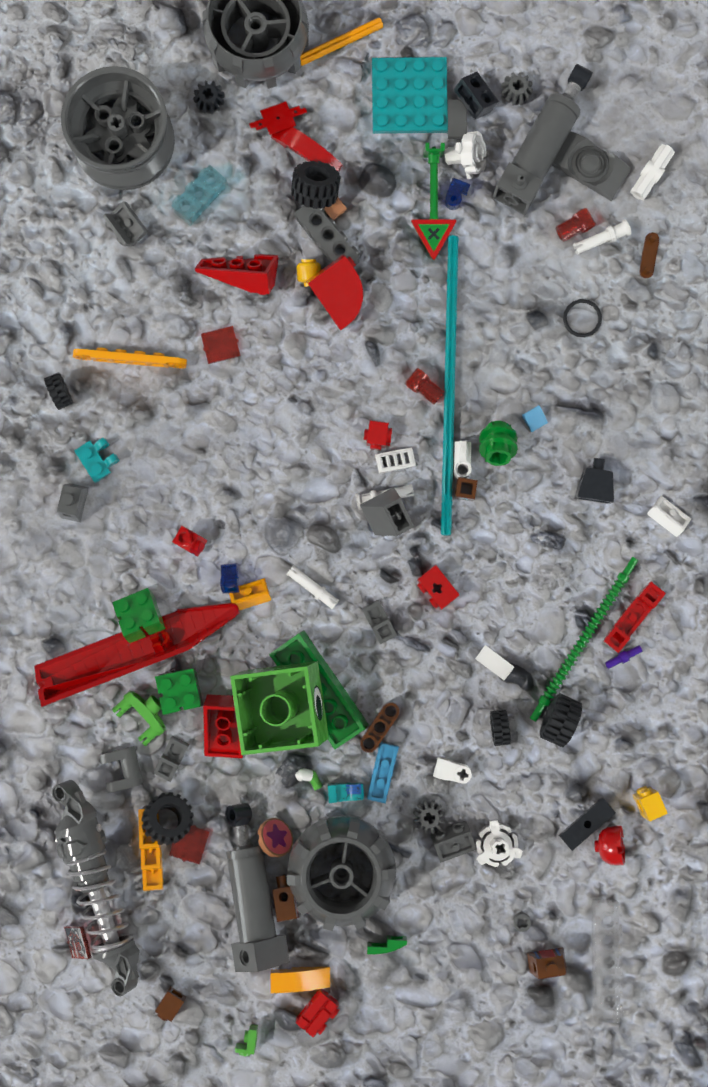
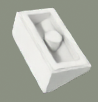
[647,496,691,537]

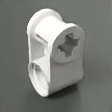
[433,757,472,783]

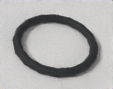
[563,299,602,338]

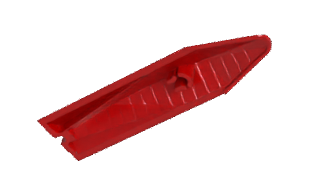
[34,603,240,707]

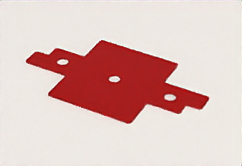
[249,101,307,135]

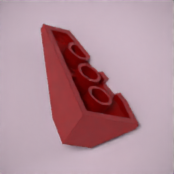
[195,254,279,295]

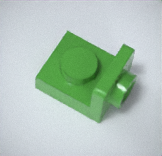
[235,1024,258,1056]

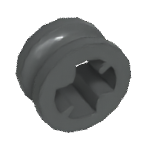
[513,912,531,932]

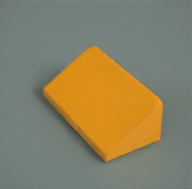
[228,578,271,610]

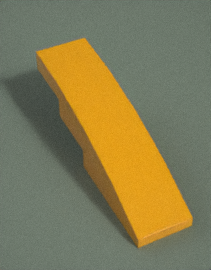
[138,809,164,891]

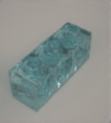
[171,165,228,226]

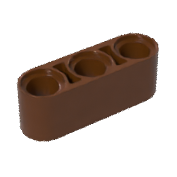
[360,702,399,753]

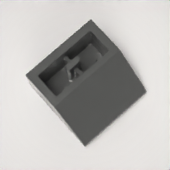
[360,487,414,536]

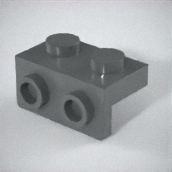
[103,202,148,246]

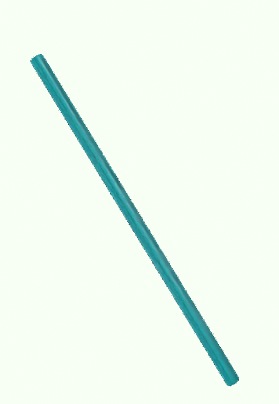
[441,235,459,536]

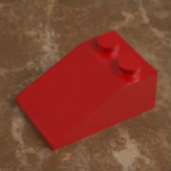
[203,694,243,758]

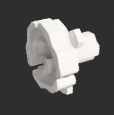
[444,131,487,179]
[475,820,523,867]

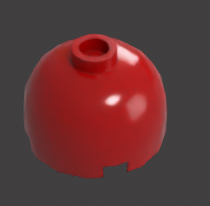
[595,826,625,866]

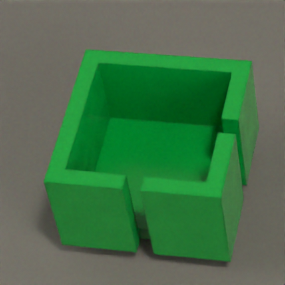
[112,588,166,643]
[155,668,203,715]

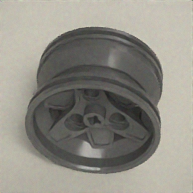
[61,66,175,190]

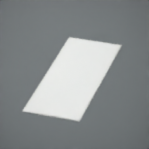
[475,645,514,680]

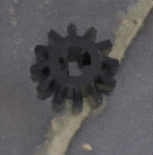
[193,80,225,114]

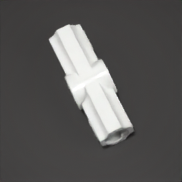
[630,144,675,200]

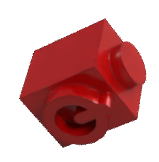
[363,421,392,450]
[172,526,208,557]

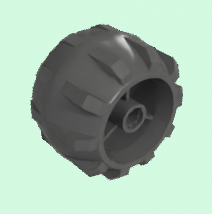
[202,0,309,89]
[287,815,396,931]

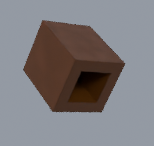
[454,477,478,501]
[155,986,186,1022]

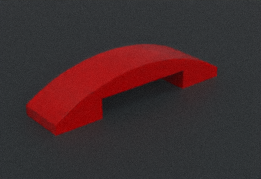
[271,127,342,171]
[603,581,666,653]

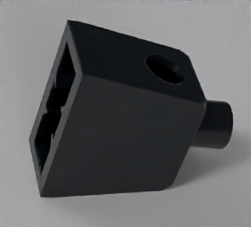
[574,458,614,504]

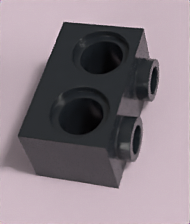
[454,72,499,120]

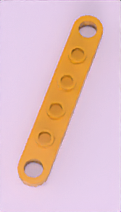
[73,348,187,369]

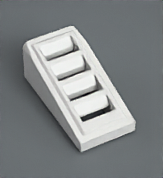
[375,447,416,474]

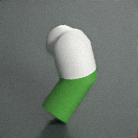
[295,768,323,790]

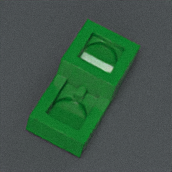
[367,935,407,955]

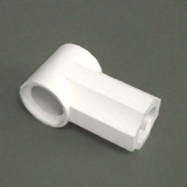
[453,441,471,479]

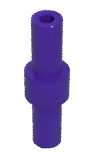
[605,645,643,669]

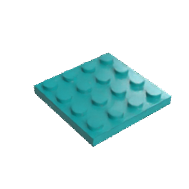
[372,57,448,134]

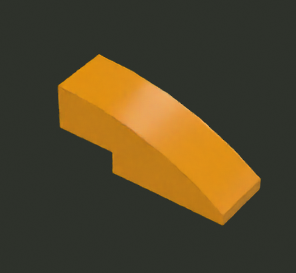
[270,966,330,993]

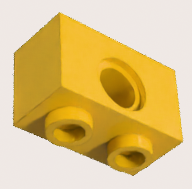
[633,786,668,821]

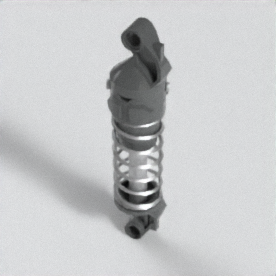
[52,780,140,997]

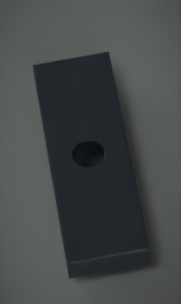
[559,797,616,851]

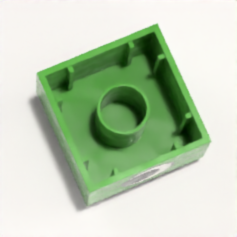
[230,661,329,755]

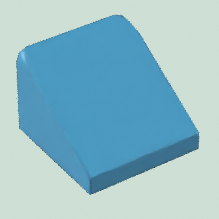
[522,405,548,433]

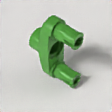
[112,690,166,746]

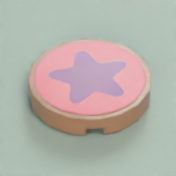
[258,818,293,858]

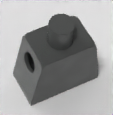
[57,483,89,523]

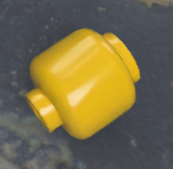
[297,259,321,287]

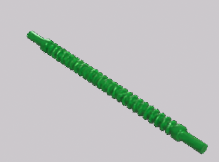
[530,557,638,722]

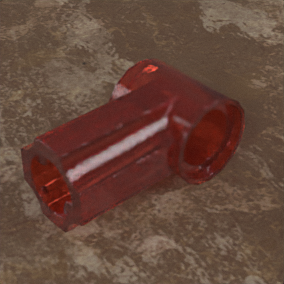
[555,208,596,242]
[405,368,445,405]

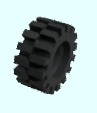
[44,372,73,410]
[490,710,511,746]

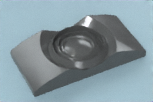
[552,131,631,201]

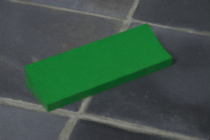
[269,630,369,750]

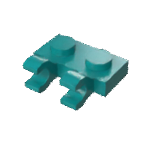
[74,437,120,483]

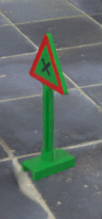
[411,143,456,260]

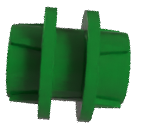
[479,421,518,466]

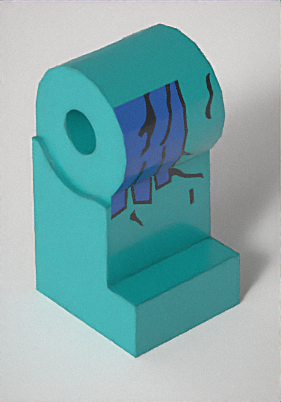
[328,782,364,803]

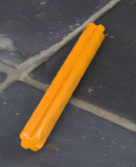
[300,17,383,66]

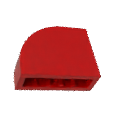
[306,254,363,330]

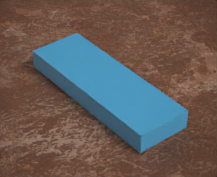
[367,742,399,804]

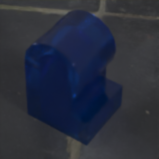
[445,178,471,210]
[220,563,240,594]

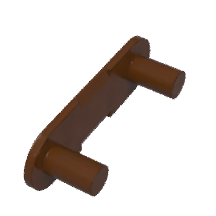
[639,232,659,279]

